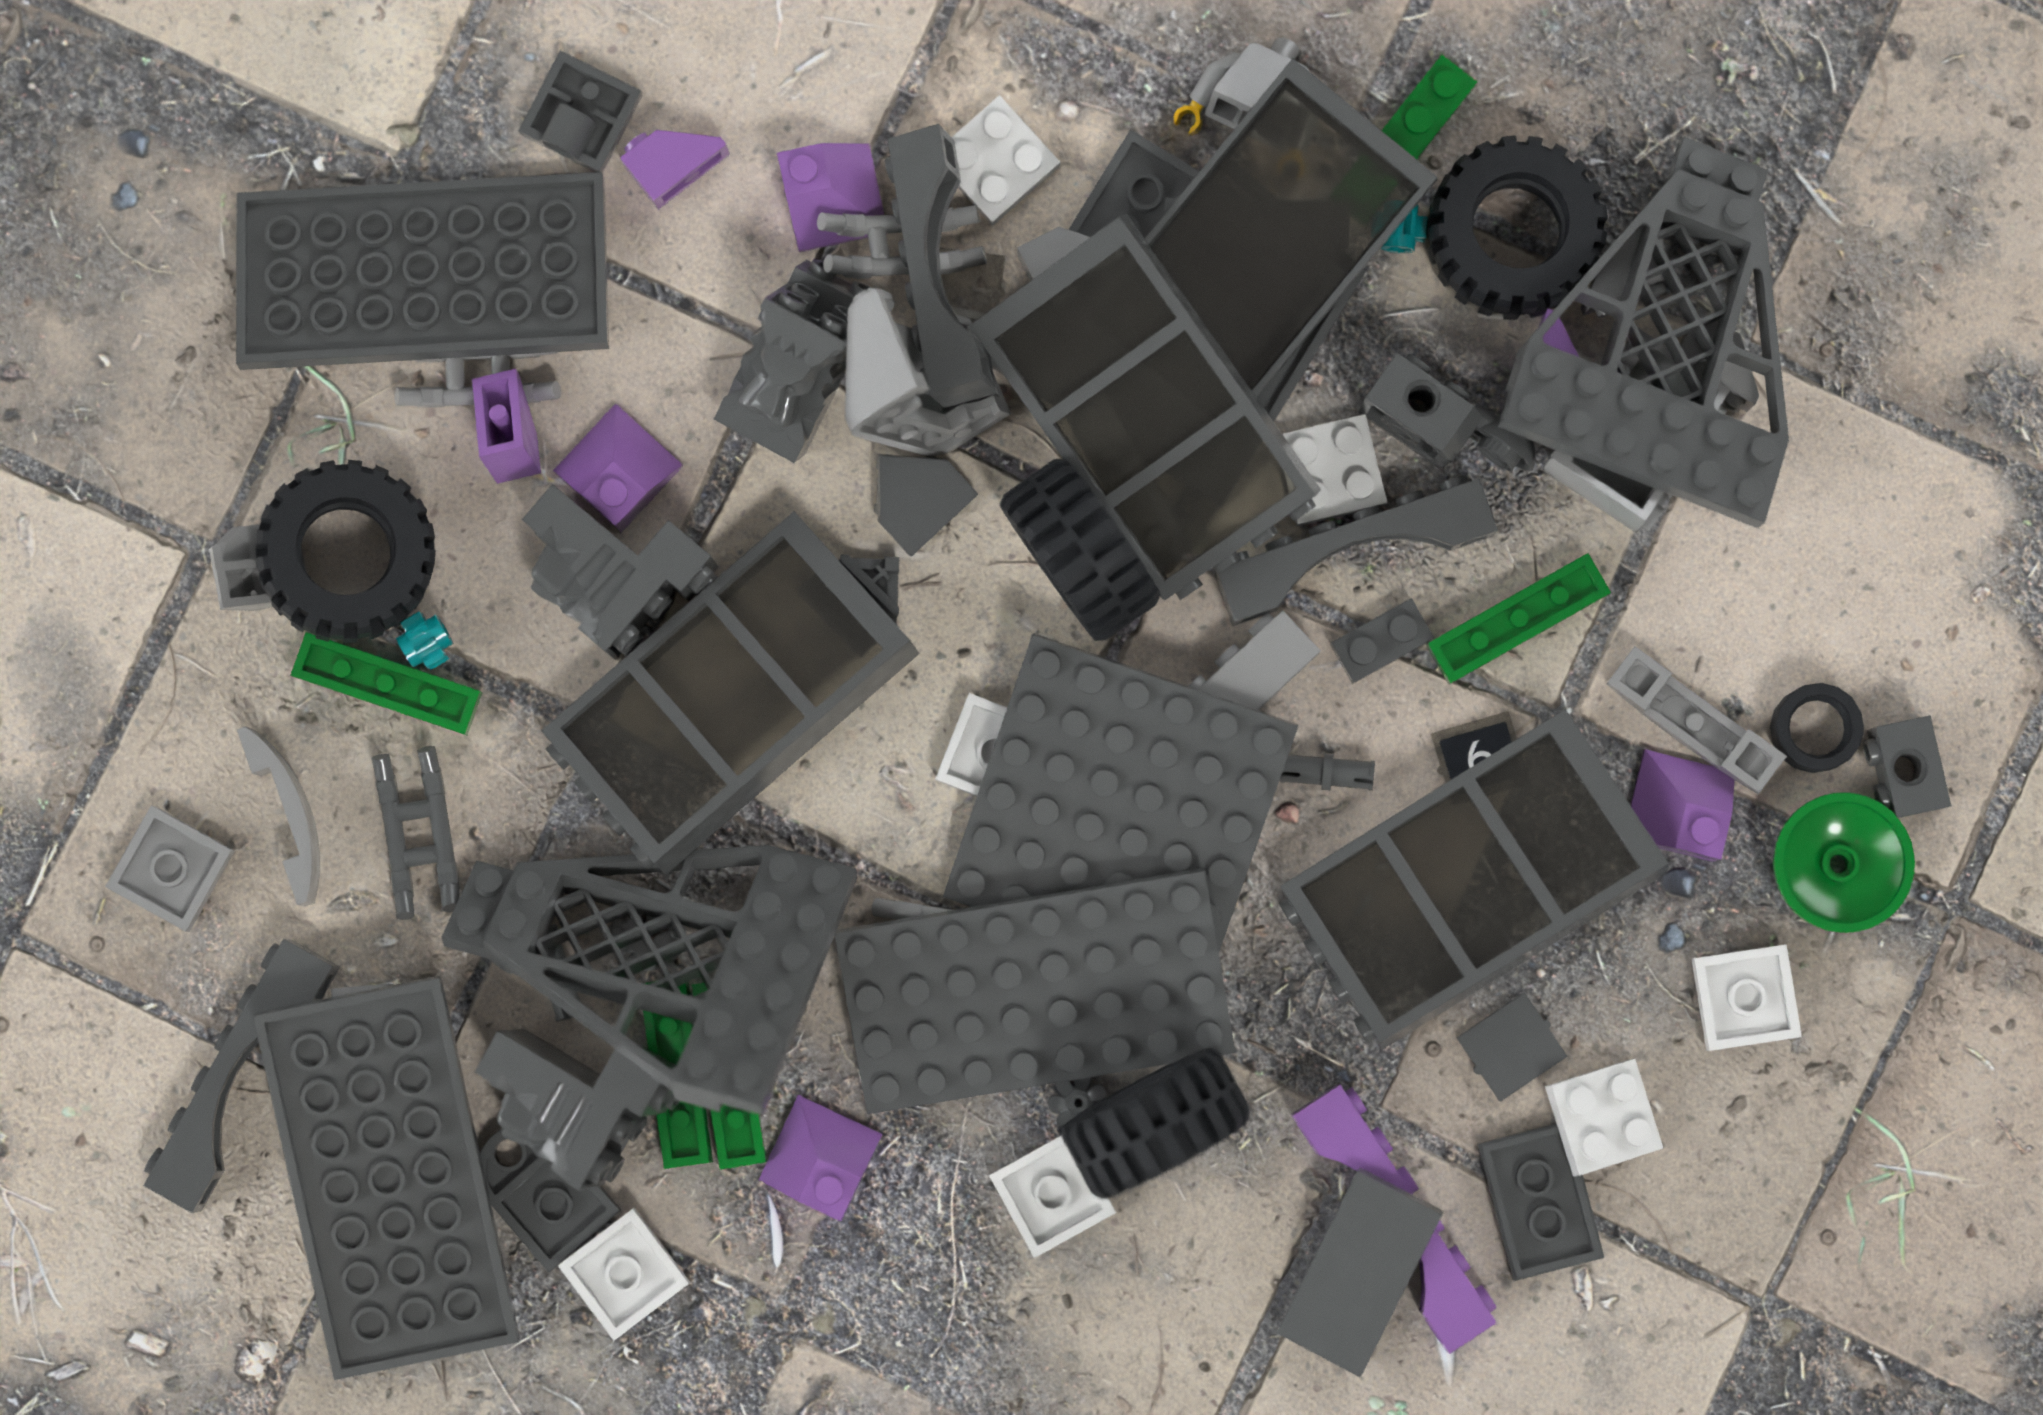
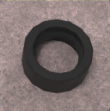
[1770,683,1864,773]

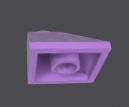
[777,143,888,252]
[553,403,683,533]
[1630,749,1735,862]
[759,1095,883,1221]

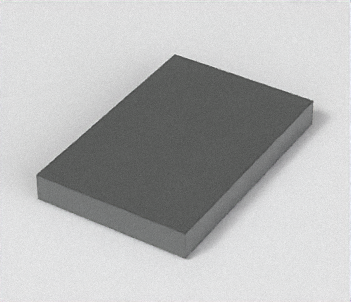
[1477,1124,1605,1281]

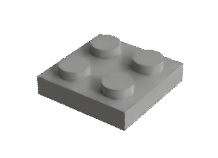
[105,805,235,932]

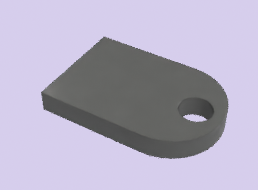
[480,1130,621,1272]

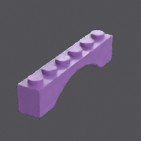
[1291,1084,1497,1354]

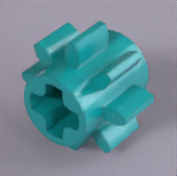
[1371,201,1428,253]
[396,611,454,670]

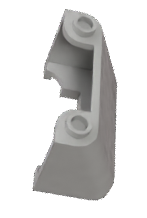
[845,288,1011,456]

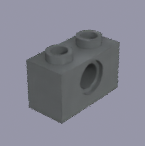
[1863,715,1952,818]

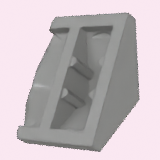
[209,524,306,611]

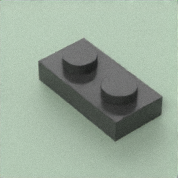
[1330,598,1434,684]

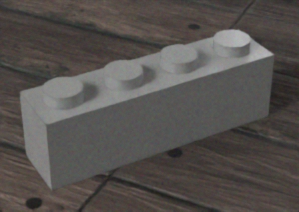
[1189,610,1321,710]

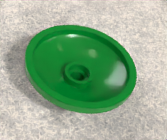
[1773,792,1915,933]

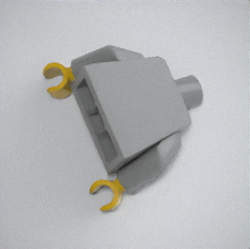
[1174,38,1319,182]

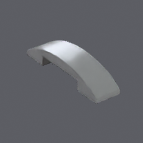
[1607,646,1787,794]
[237,727,320,907]

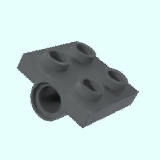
[518,51,643,172]

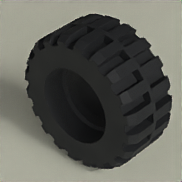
[1426,135,1608,320]
[1000,459,1161,641]
[256,460,436,643]
[1062,1048,1250,1199]

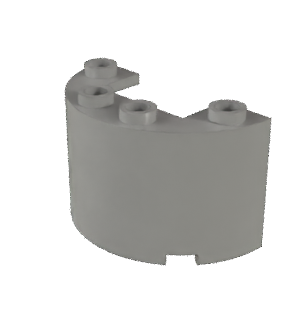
[1542,328,1731,532]

